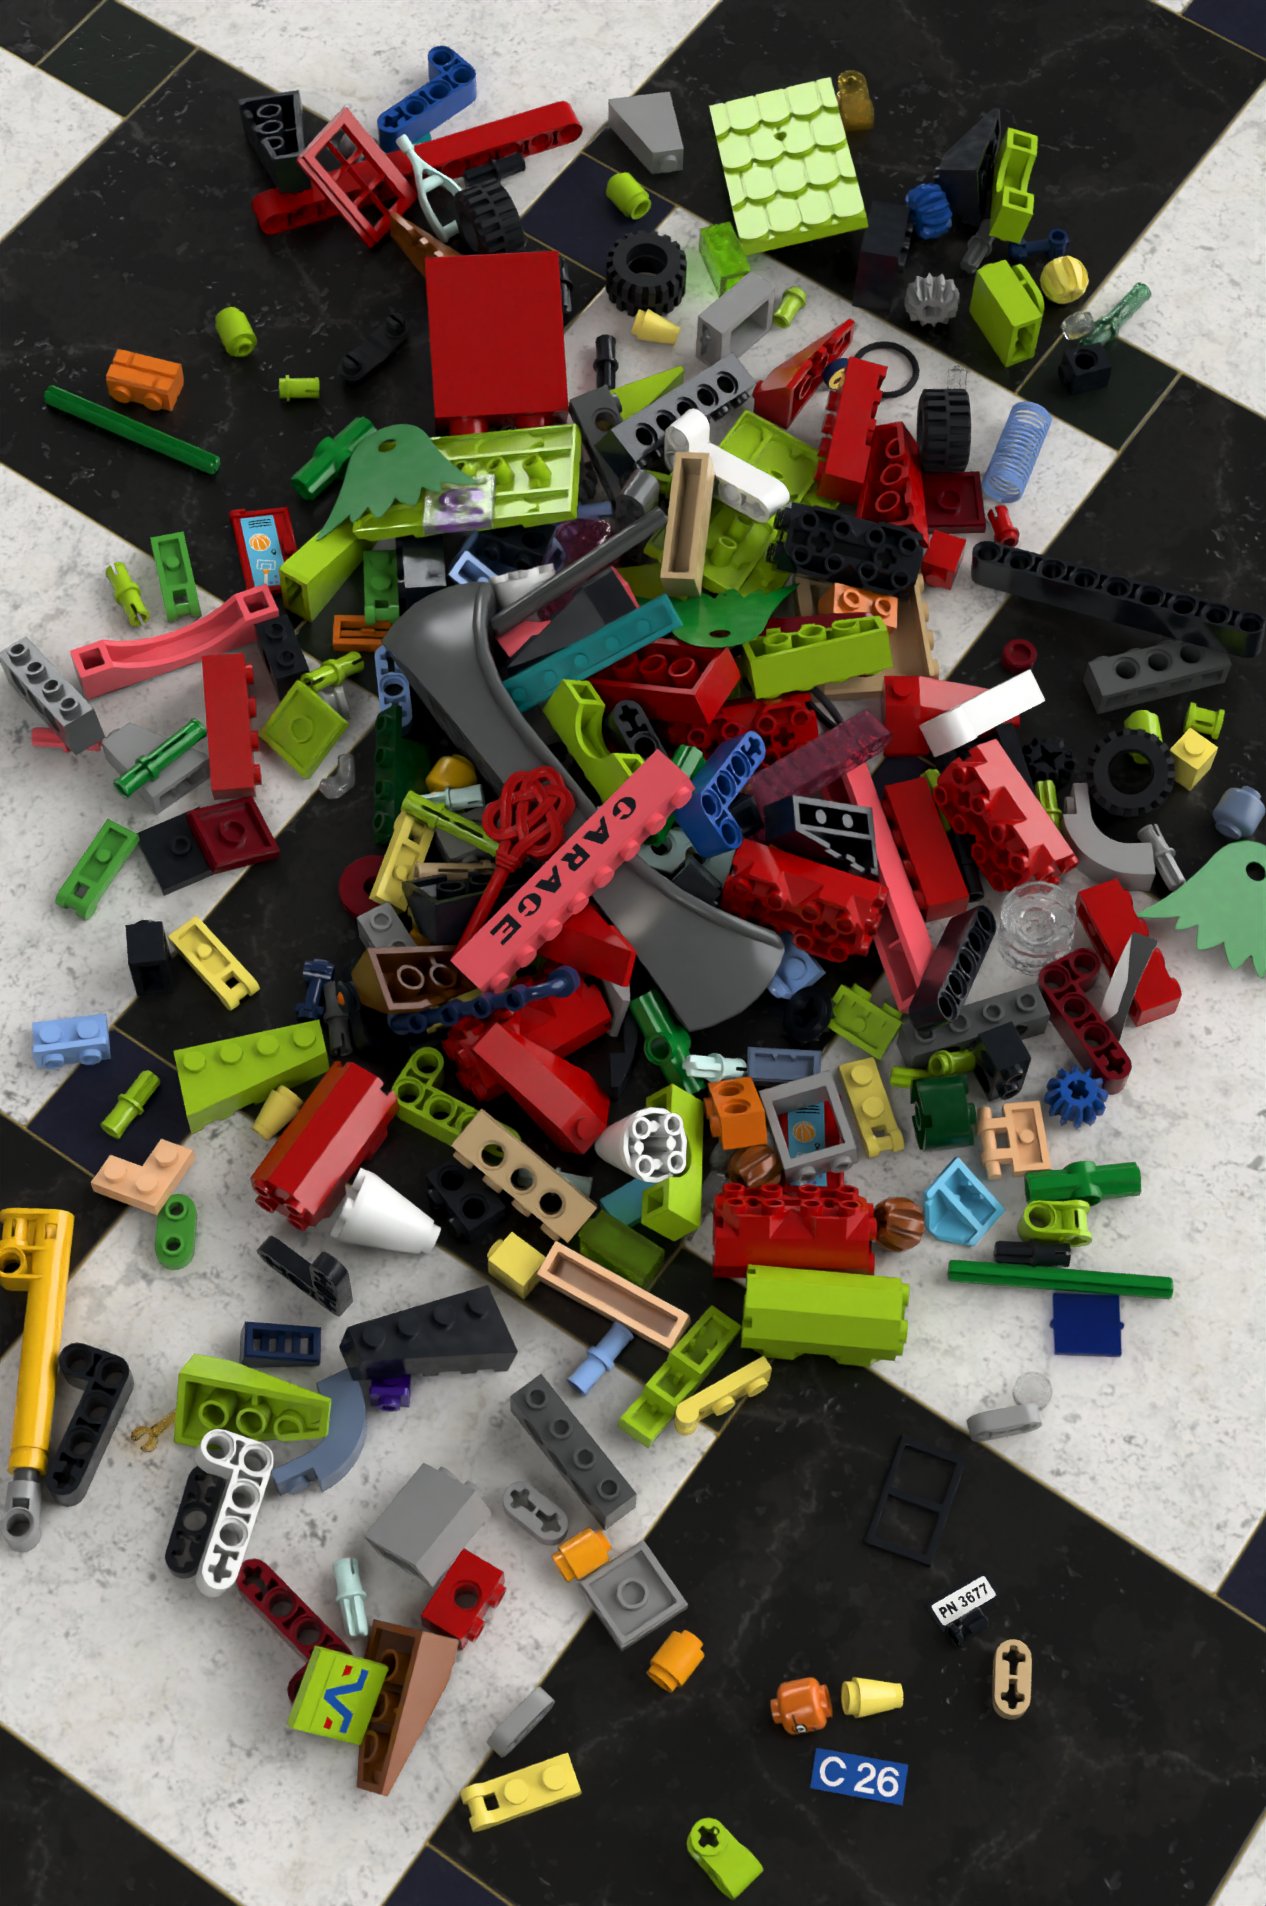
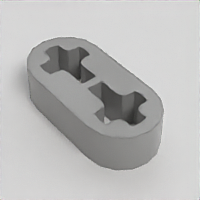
[966,1404,1042,1442]
[503,1482,568,1546]
[487,1687,555,1757]

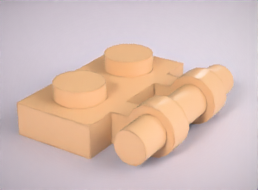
[975,1101,1051,1180]

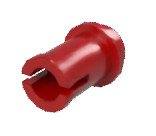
[987,505,1020,547]

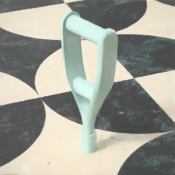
[395,134,462,243]

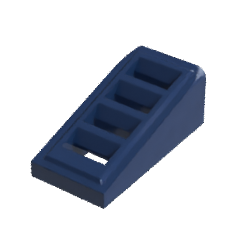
[239,1321,321,1368]

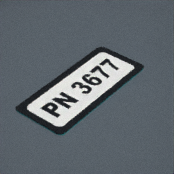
[926,1571,1001,1631]

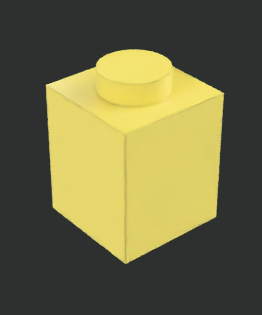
[1169,728,1218,791]
[487,1232,546,1300]

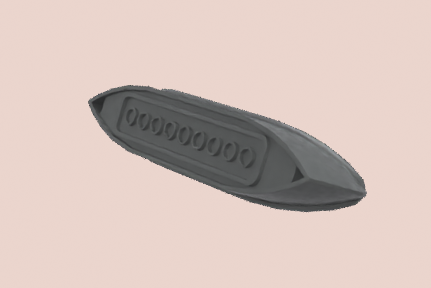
[381,582,785,1032]

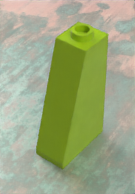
[278,515,379,623]

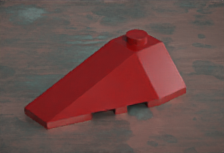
[537,902,637,987]

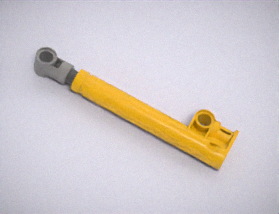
[0,1208,75,1553]

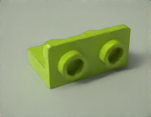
[828,983,906,1061]

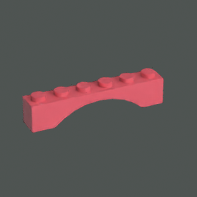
[70,584,279,700]

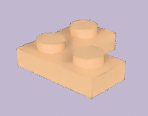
[91,1139,196,1215]

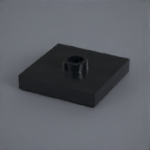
[137,807,213,896]

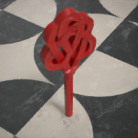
[451,766,576,959]

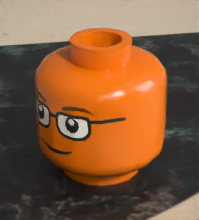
[771,1677,833,1735]

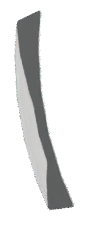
[1099,932,1158,1041]

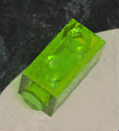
[699,221,751,297]
[578,1210,665,1290]

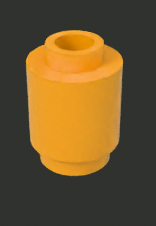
[551,1527,612,1583]
[647,1630,705,1693]

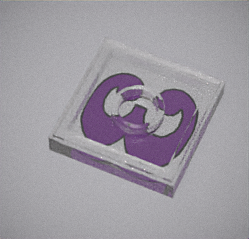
[423,475,496,535]

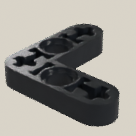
[257,1236,353,1317]

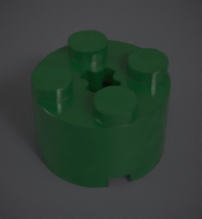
[910,1073,977,1152]

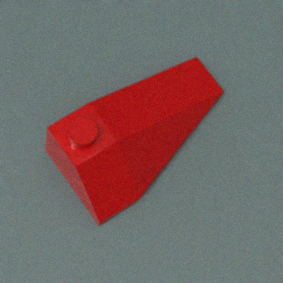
[752,318,855,430]
[880,676,1020,757]
[469,1022,611,1155]

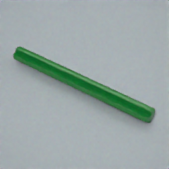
[43,385,221,475]
[947,1260,1174,1300]

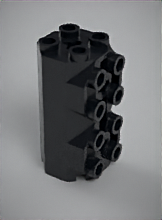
[765,502,923,602]

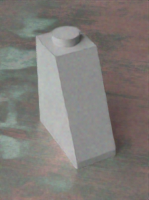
[608,92,684,174]
[101,722,210,815]

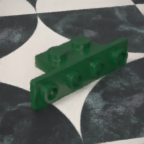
[372,704,431,845]

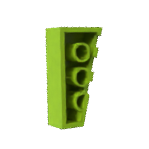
[739,615,893,699]
[174,1020,329,1134]

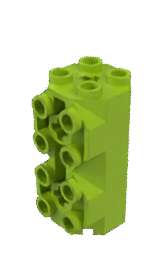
[741,1264,910,1367]

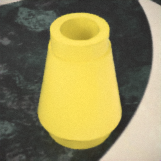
[631,309,681,346]
[251,1085,304,1141]
[841,1677,903,1718]

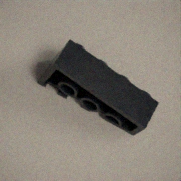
[237,90,312,194]
[395,534,446,610]
[339,1285,518,1381]

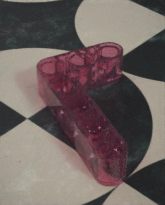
[738,709,893,848]

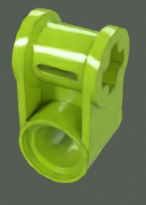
[1017,1200,1092,1247]
[686,1818,763,1900]

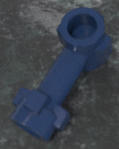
[1008,229,1070,262]
[295,958,336,1023]

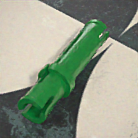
[113,718,207,799]

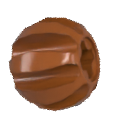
[727,1144,783,1187]
[874,1197,925,1252]

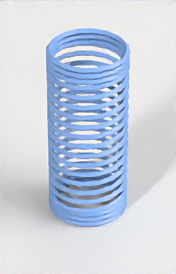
[981,401,1052,503]

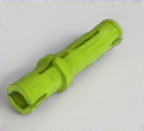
[401,790,499,857]

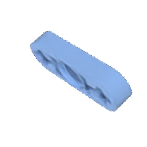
[375,645,413,736]

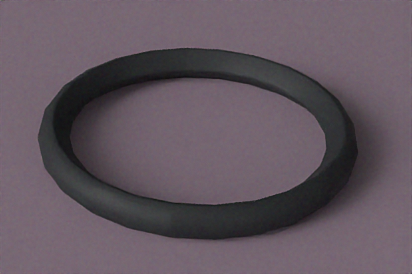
[855,341,920,398]
[805,686,845,733]

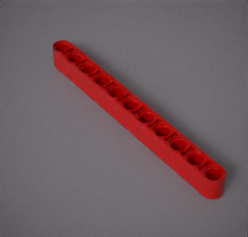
[251,101,583,235]

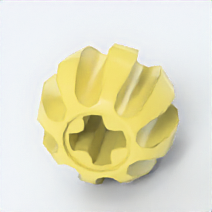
[1040,256,1089,304]

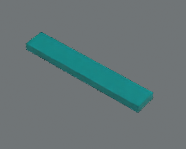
[502,593,683,713]

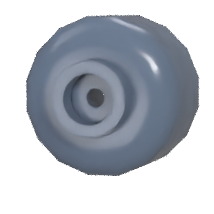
[1213,786,1266,840]

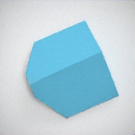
[923,1157,1006,1246]

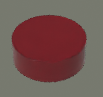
[1002,639,1037,674]

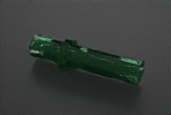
[1079,282,1151,347]

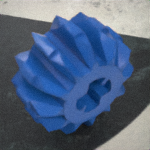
[905,183,952,240]
[1044,1064,1108,1130]

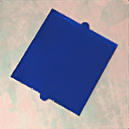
[1049,1293,1124,1357]

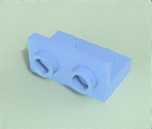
[767,931,826,1000]
[32,1013,111,1070]

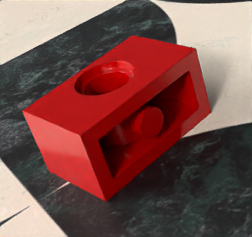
[420,1548,507,1650]

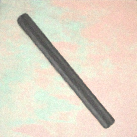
[489,507,668,636]

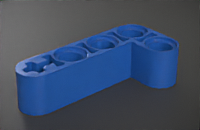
[377,45,477,153]
[673,731,766,859]

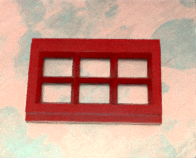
[295,107,418,248]

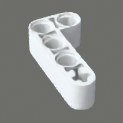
[664,408,790,523]
[919,669,1045,757]
[195,1429,274,1598]

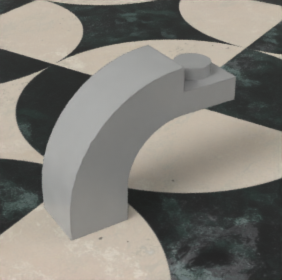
[1060,783,1156,891]

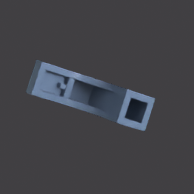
[271,1368,367,1496]

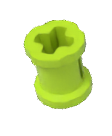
[1183,702,1225,740]

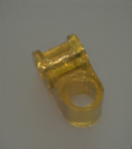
[836,70,874,132]

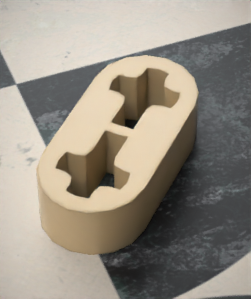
[992,1639,1032,1720]

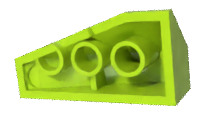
[174,1353,331,1450]

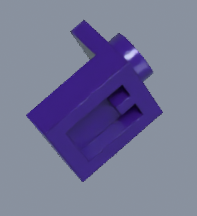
[369,1374,411,1412]

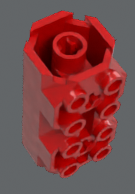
[660,690,820,773]
[933,739,1080,902]
[720,838,889,963]
[442,960,611,1102]
[250,1061,399,1232]
[712,1183,877,1278]

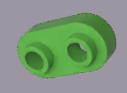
[155,1194,197,1270]

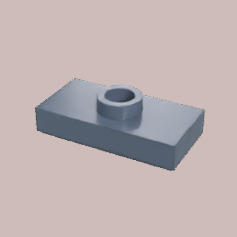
[746,1047,821,1087]

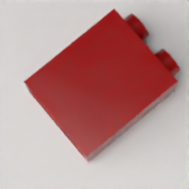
[425,251,569,436]

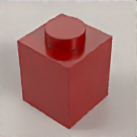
[920,530,967,590]

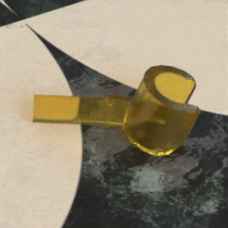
[130,1409,176,1452]

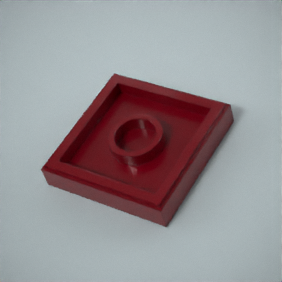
[921,471,986,535]
[185,795,280,875]

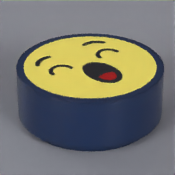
[822,358,848,390]

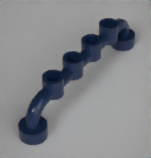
[387,965,580,1035]

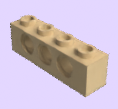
[451,1108,597,1243]

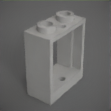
[696,271,775,367]
[759,1070,858,1184]

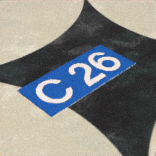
[810,1748,908,1805]

